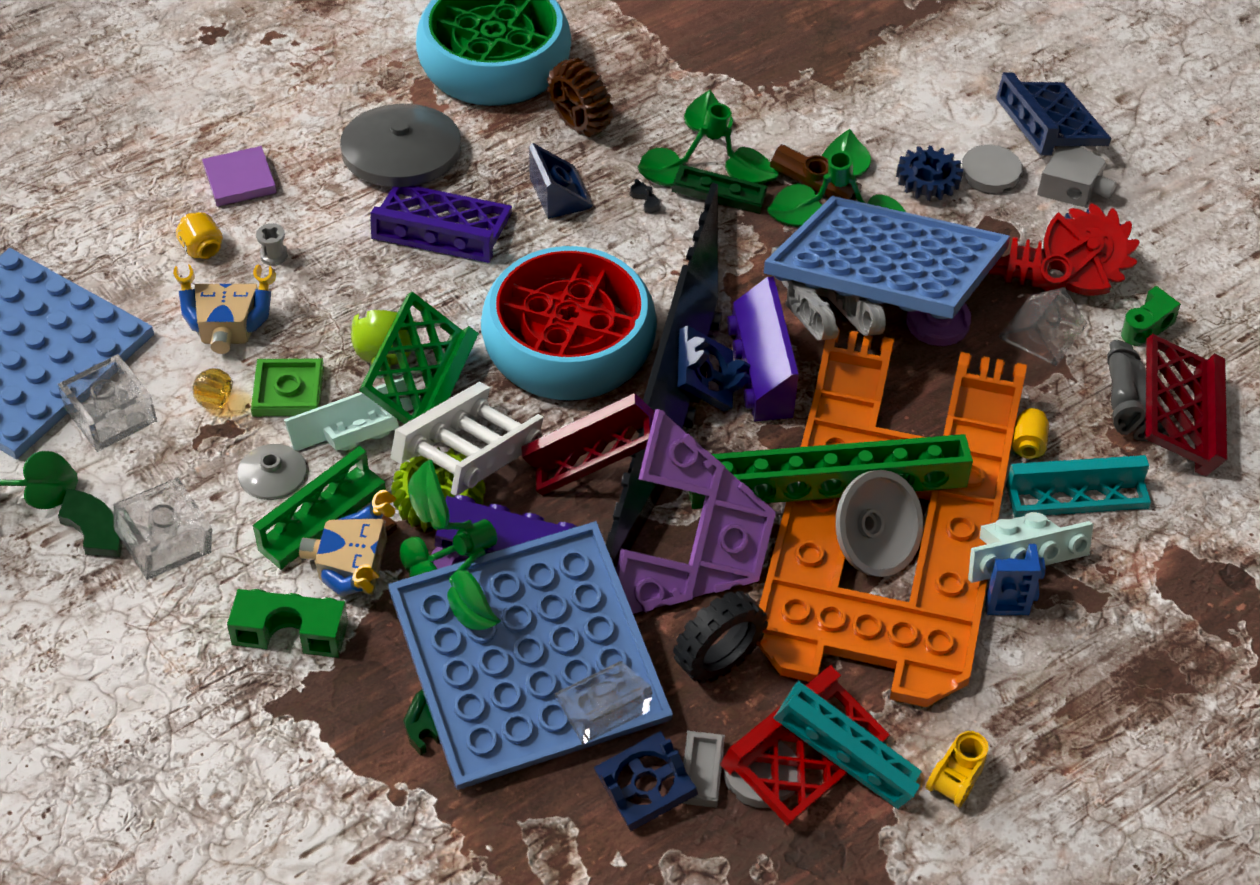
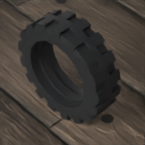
[673,591,768,684]

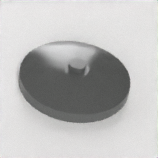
[340,104,461,187]

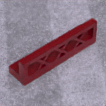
[522,393,654,496]

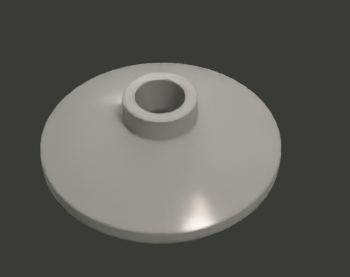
[238,444,307,500]

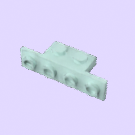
[284,377,413,451]
[968,512,1093,583]

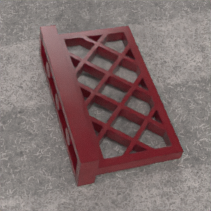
[1146,334,1228,477]

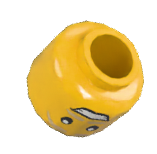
[175,212,223,259]

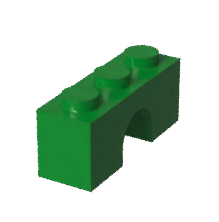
[227,589,348,658]

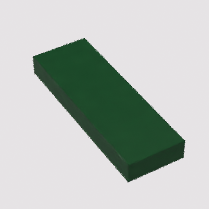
[672,164,768,214]

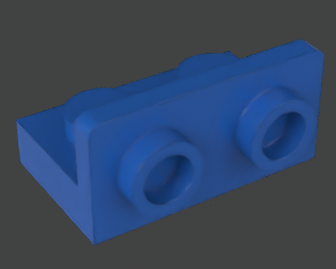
[985,544,1045,615]

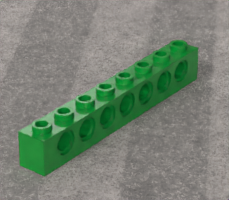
[689,434,973,509]

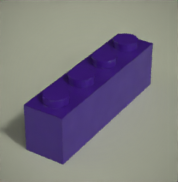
[434,495,577,555]

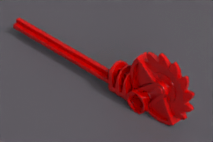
[988,203,1140,296]

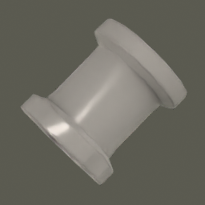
[256,223,288,265]

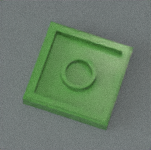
[251,358,324,417]

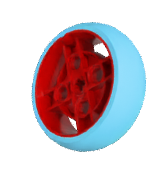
[481,246,657,400]

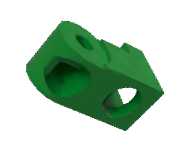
[1121,286,1181,346]

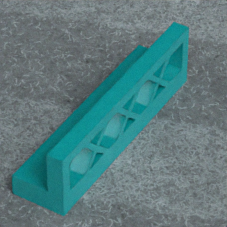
[1006,455,1151,518]
[773,681,922,809]

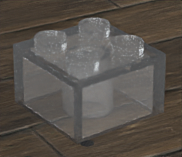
[58,354,157,452]
[113,477,212,580]

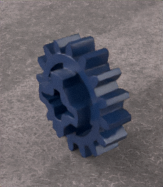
[896,145,963,201]

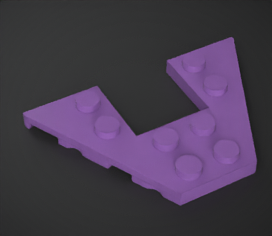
[616,409,776,614]

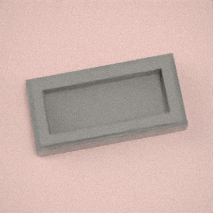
[682,731,725,808]

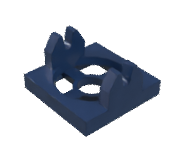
[678,325,750,412]
[594,731,698,832]

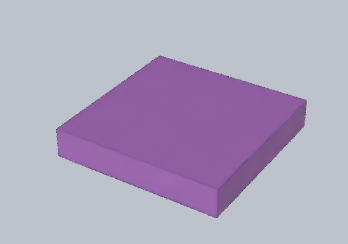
[202,146,277,207]

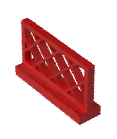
[720,665,890,826]

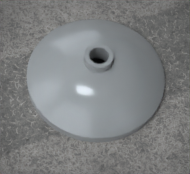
[836,470,923,577]

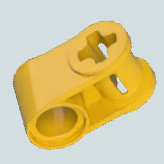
[925,731,989,808]

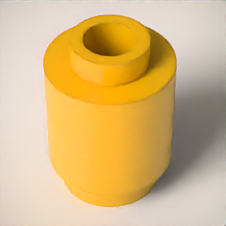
[1012,408,1049,459]

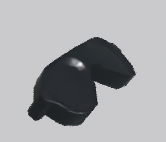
[630,179,661,213]

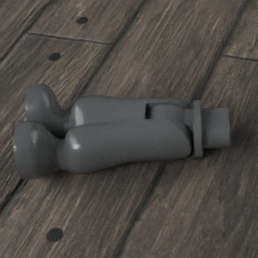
[1107,340,1171,441]

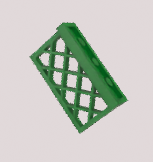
[359,291,479,424]

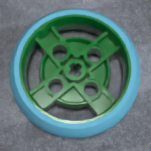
[416,0,571,106]

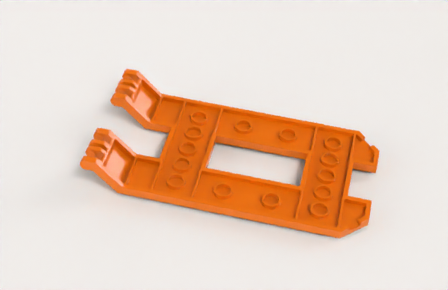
[756,328,1027,707]

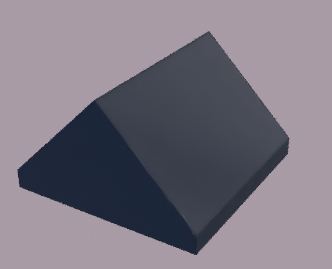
[529,143,593,219]

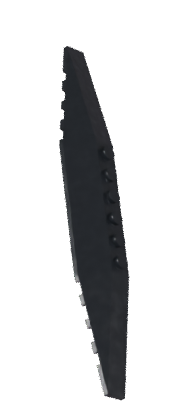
[606,183,722,570]

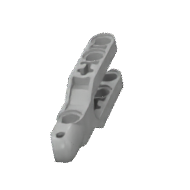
[771,246,886,340]

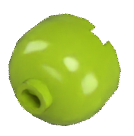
[351,310,415,370]

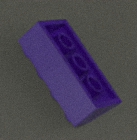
[727,276,799,422]

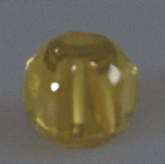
[192,368,233,410]

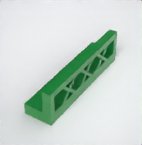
[253,446,386,570]

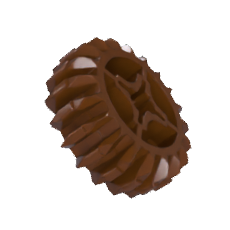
[547,58,614,138]

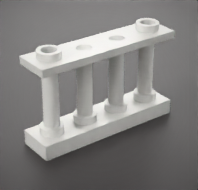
[390,382,544,496]

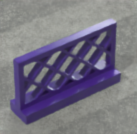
[370,186,512,263]

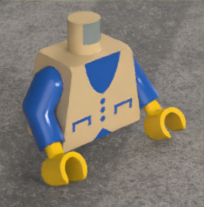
[173,264,276,354]
[299,490,396,597]

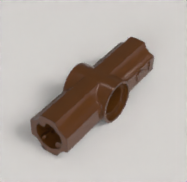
[770,144,862,201]

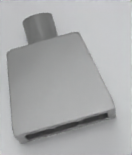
[1037,146,1117,207]

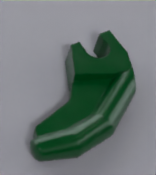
[403,689,440,756]

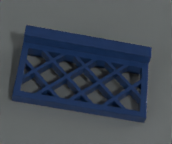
[996,72,1111,156]

